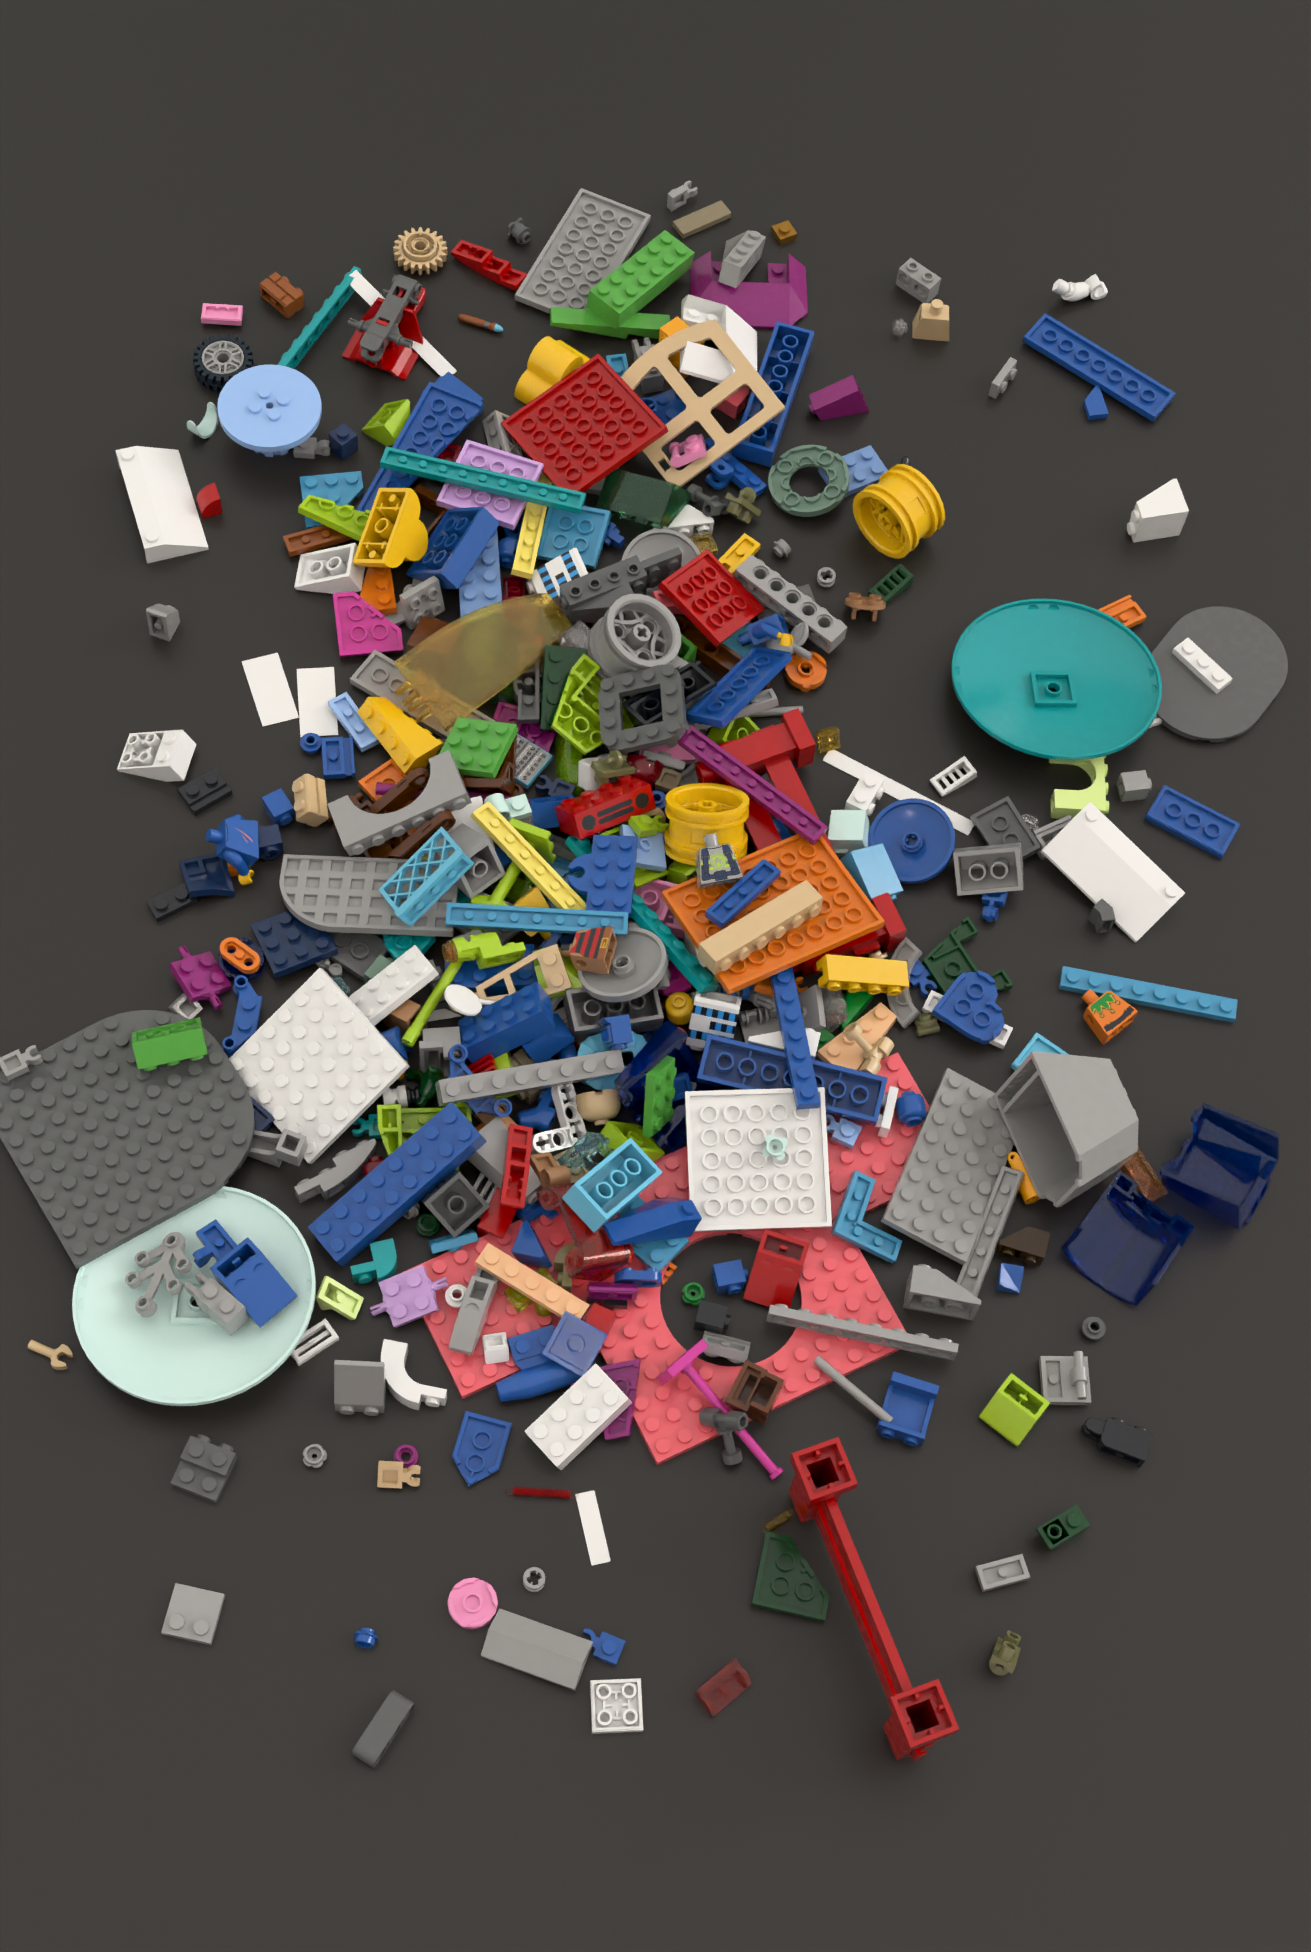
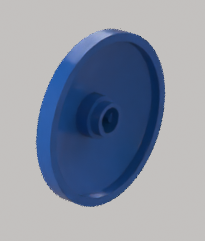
[868,798,956,884]

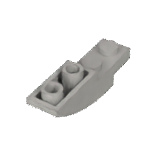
[294,1138,377,1203]
[449,1267,500,1356]

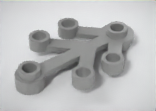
[125,1232,192,1318]

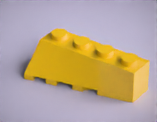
[357,697,444,774]

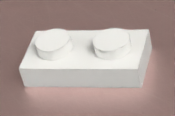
[875,1086,899,1138]

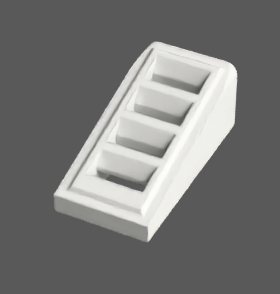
[930,756,977,797]

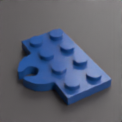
[567,835,638,918]

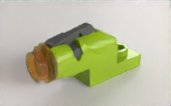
[442,929,526,970]

